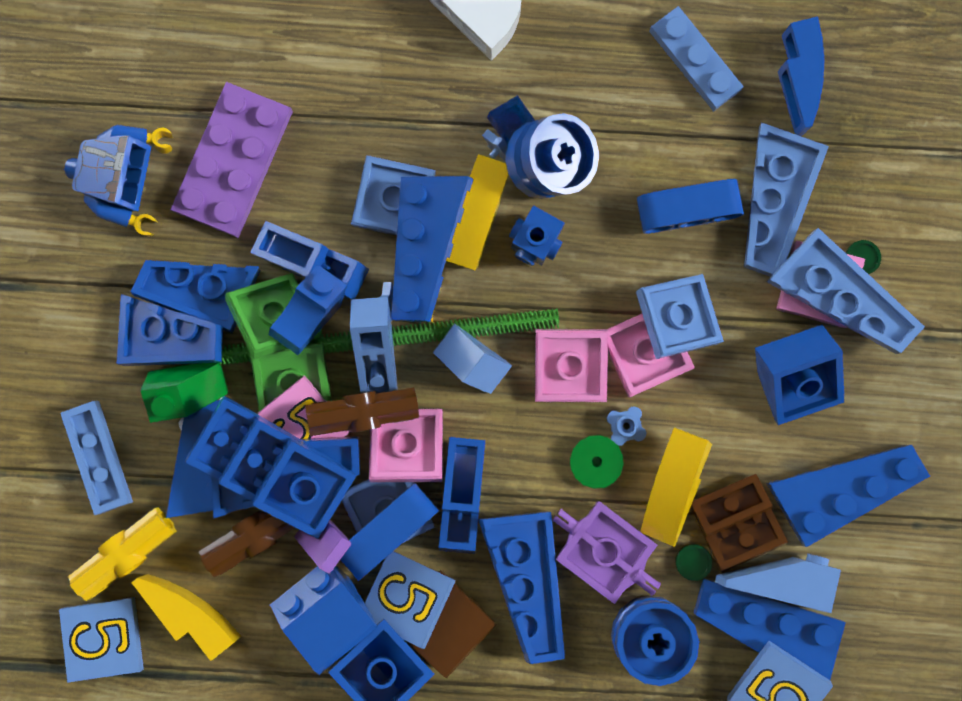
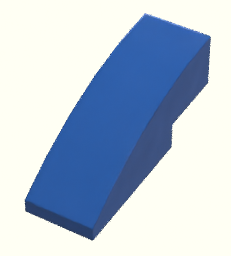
[777,16,825,136]
[250,221,369,300]
[439,437,485,554]

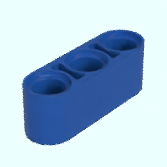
[637,179,744,234]
[340,483,439,581]

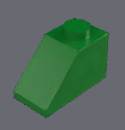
[140,362,228,423]

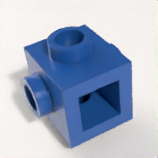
[509,205,565,266]

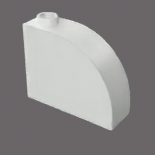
[429,0,522,61]

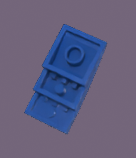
[185,396,356,539]

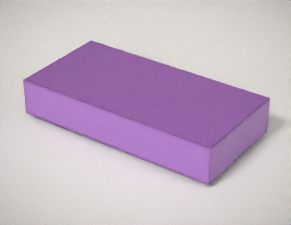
[294,520,351,574]

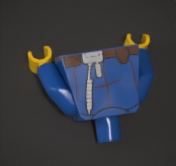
[64,125,173,236]

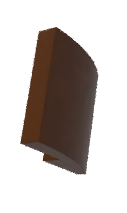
[691,474,788,573]
[408,570,497,678]

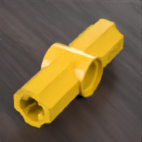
[68,507,177,601]

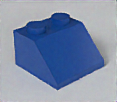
[755,325,845,425]
[270,566,378,675]
[328,619,435,701]

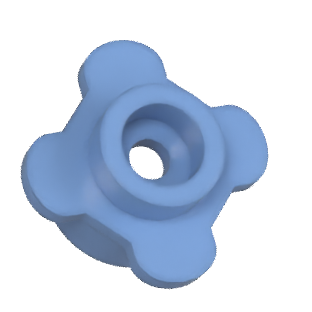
[607,406,646,446]

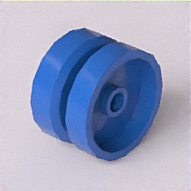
[505,113,599,199]
[611,595,699,686]

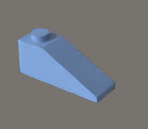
[350,297,398,393]
[715,553,841,613]

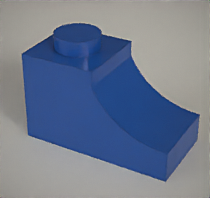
[268,265,347,355]

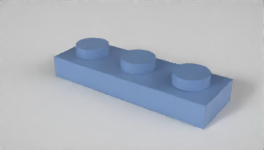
[649,6,744,112]
[60,401,133,515]

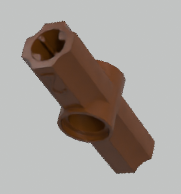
[305,387,419,437]
[199,511,295,578]

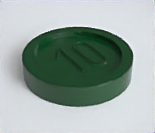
[846,240,882,274]
[675,544,712,581]

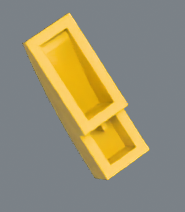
[446,154,509,270]
[640,428,713,547]
[131,574,242,661]

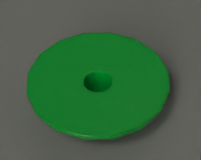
[570,435,624,489]

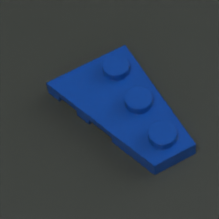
[117,294,223,366]

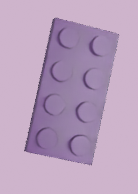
[170,82,293,238]

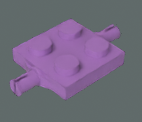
[552,501,661,604]

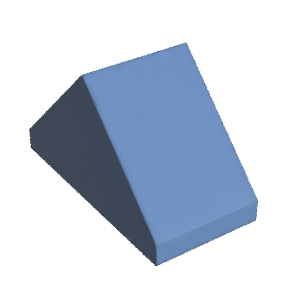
[433,323,512,394]

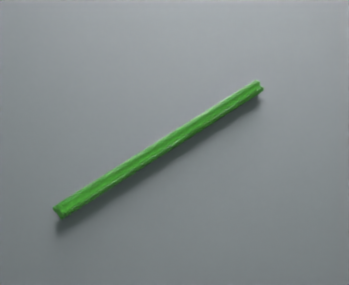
[220,308,559,365]

